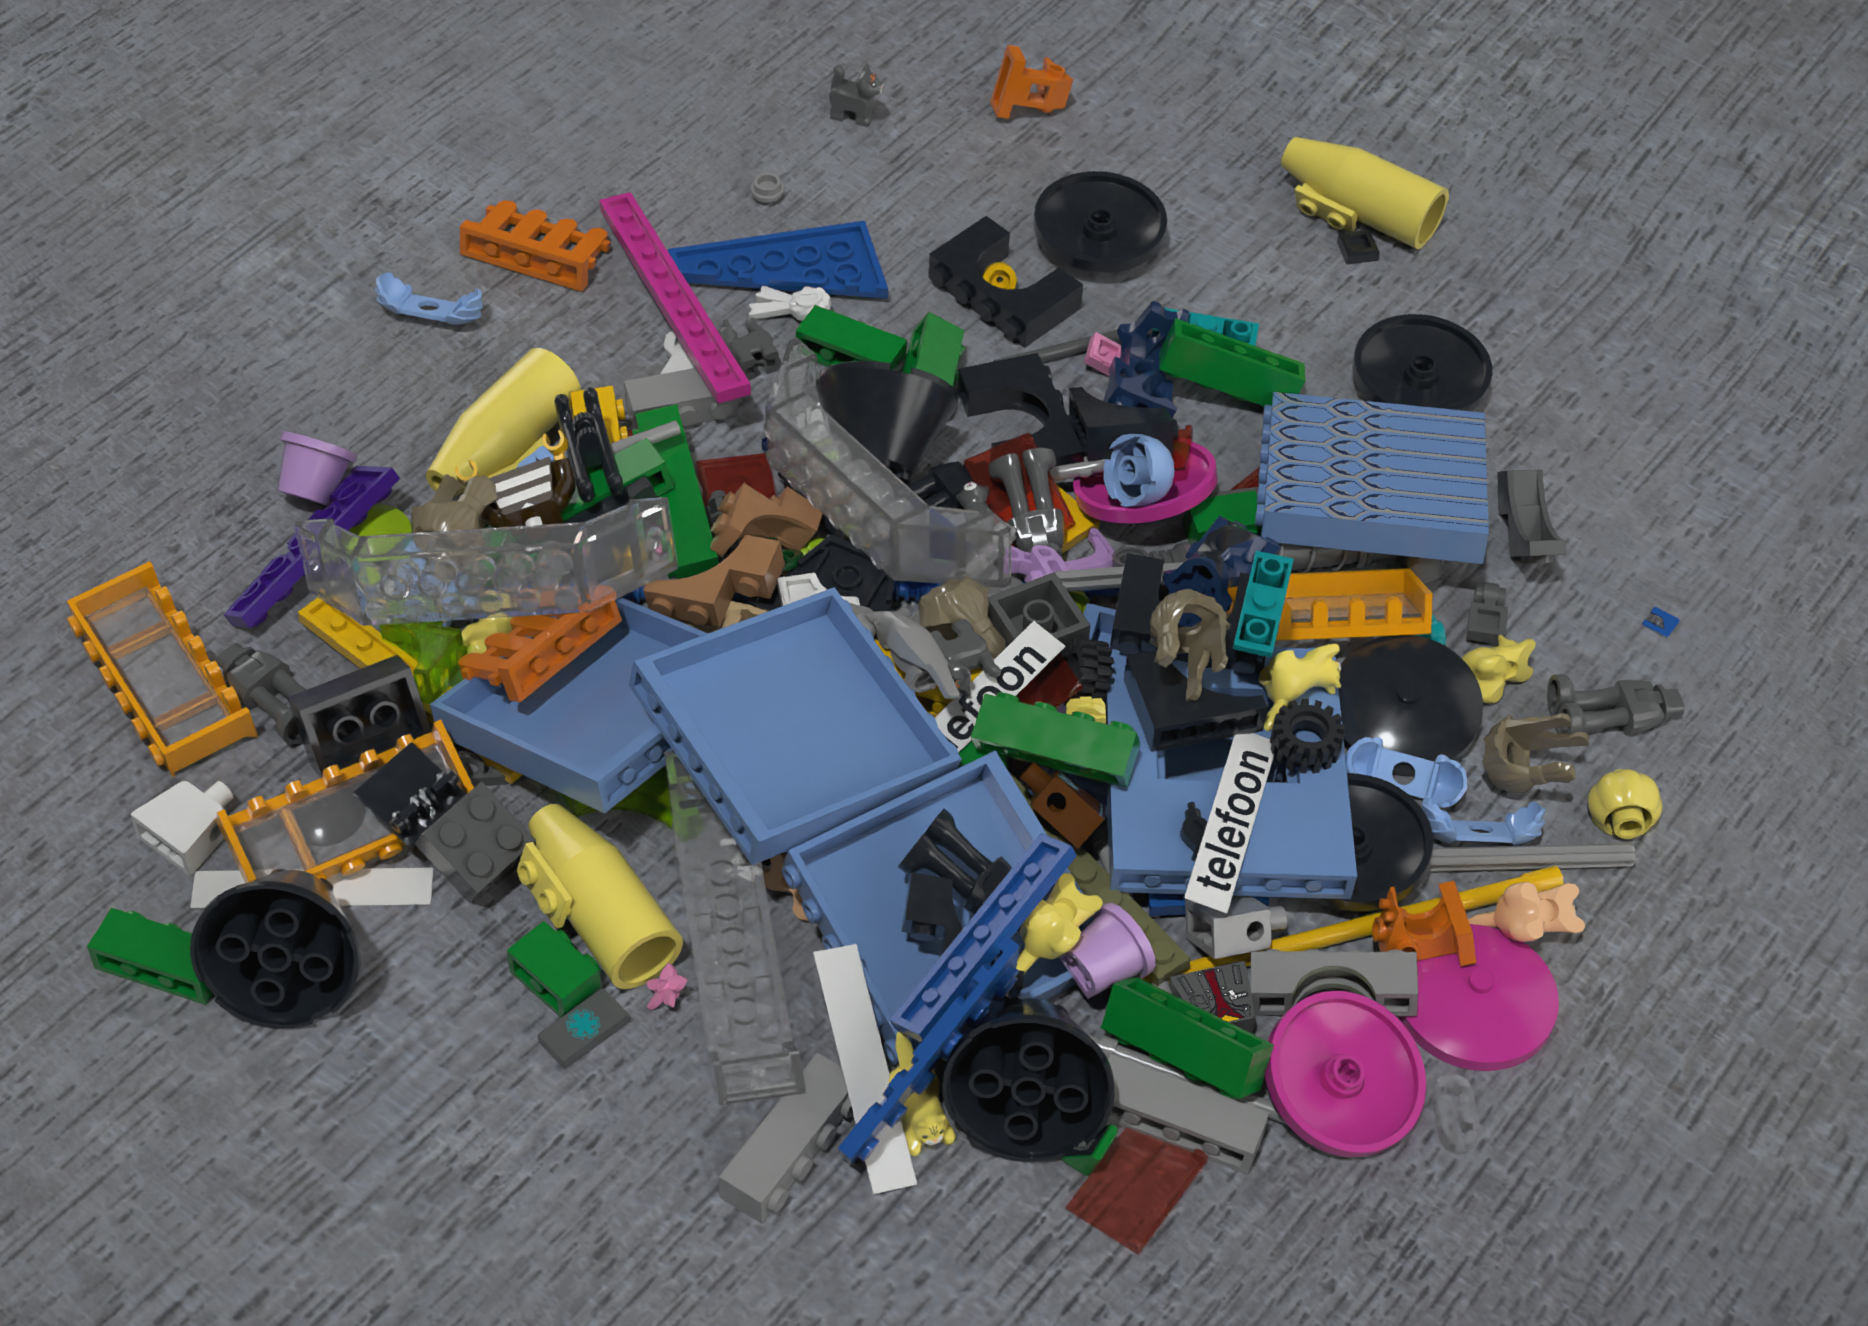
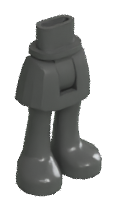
[988,448,1065,556]
[216,643,307,745]
[1547,674,1685,735]

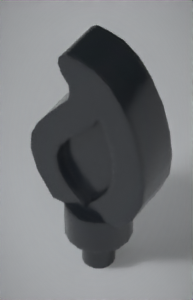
[1180,802,1208,861]

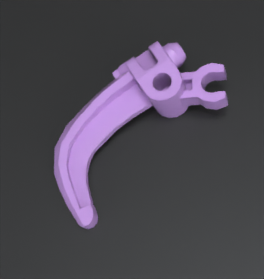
[999,528,1115,583]

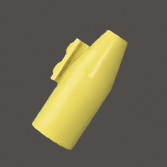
[1281,137,1449,249]
[426,348,581,498]
[517,804,683,989]

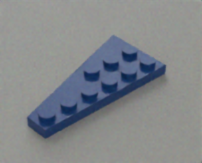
[668,220,888,299]
[838,935,1020,1165]

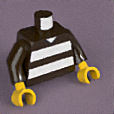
[455,430,576,544]

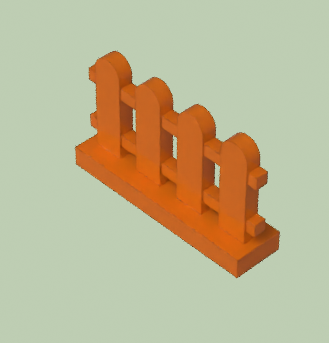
[460,200,611,292]
[458,586,622,702]

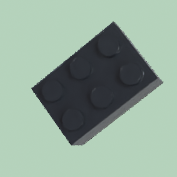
[287,655,431,778]

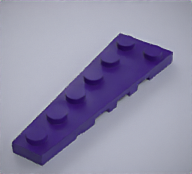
[223,466,401,628]

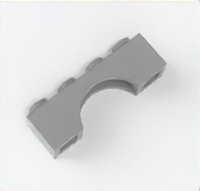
[1251,949,1418,1016]

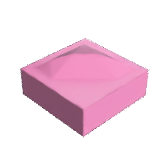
[1084,332,1121,376]

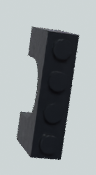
[928,216,1083,348]
[957,353,1085,492]
[1110,553,1266,675]

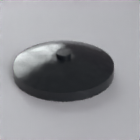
[1033,171,1167,273]
[1352,314,1493,412]
[1338,635,1483,776]
[1310,773,1433,911]

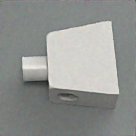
[130,781,234,876]

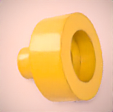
[983,262,1017,289]

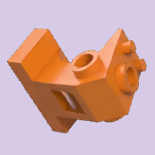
[990,45,1073,119]
[1372,881,1476,966]

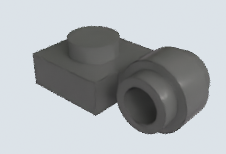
[1466,582,1508,644]

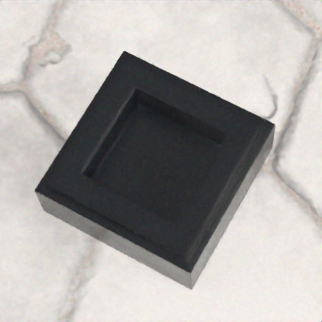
[1337,230,1380,265]

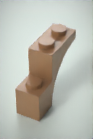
[710,483,823,556]
[643,535,785,627]

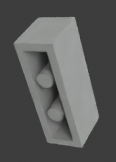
[624,368,738,429]

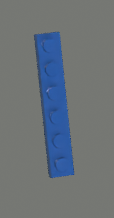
[890,833,1077,1042]

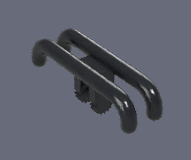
[554,387,624,503]

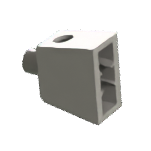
[1185,896,1287,959]

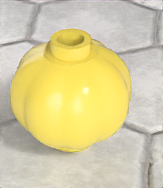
[1588,769,1662,839]

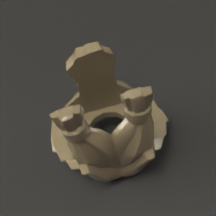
[411,474,497,567]
[918,574,1006,659]
[1149,589,1231,701]
[1482,713,1589,793]

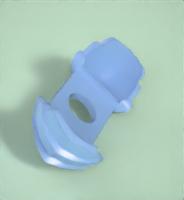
[375,272,483,325]
[1345,737,1467,808]
[1421,798,1545,846]

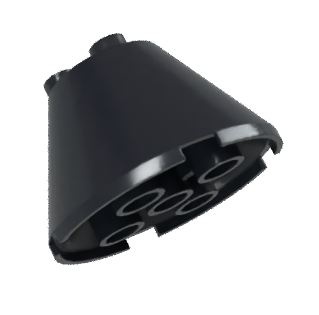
[815,361,958,487]
[190,869,360,1028]
[943,997,1115,1162]

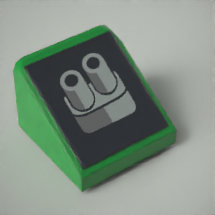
[1062,1125,1118,1176]

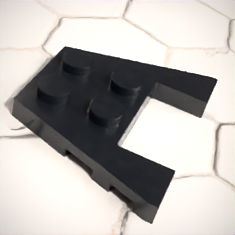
[748,534,897,640]

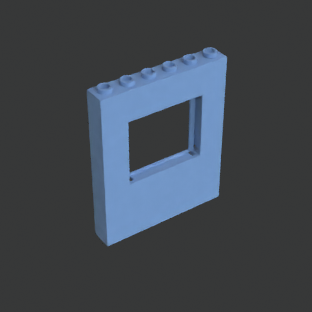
[1104,642,1357,899]

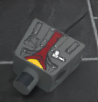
[1169,961,1255,1033]

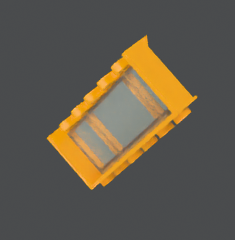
[66,561,258,778]
[1226,569,1433,641]
[217,720,474,883]

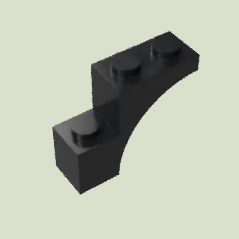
[901,872,1024,1002]

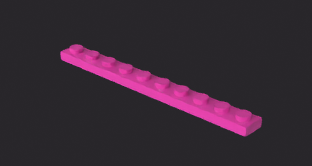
[599,192,751,404]

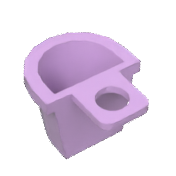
[278,431,357,506]
[1059,903,1156,999]

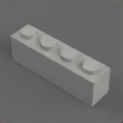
[719,1053,853,1224]
[1107,1053,1269,1175]

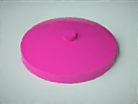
[1073,439,1218,524]
[1399,924,1559,1071]
[1265,991,1426,1158]

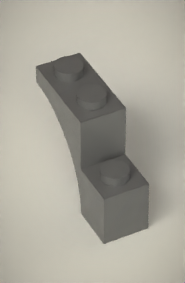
[1497,469,1566,564]

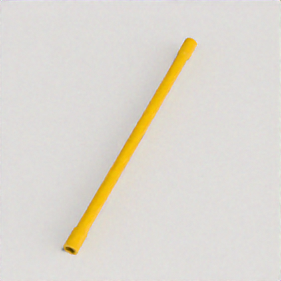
[1111,866,1564,990]

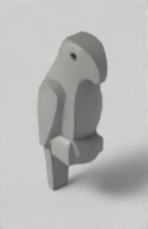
[875,611,959,699]

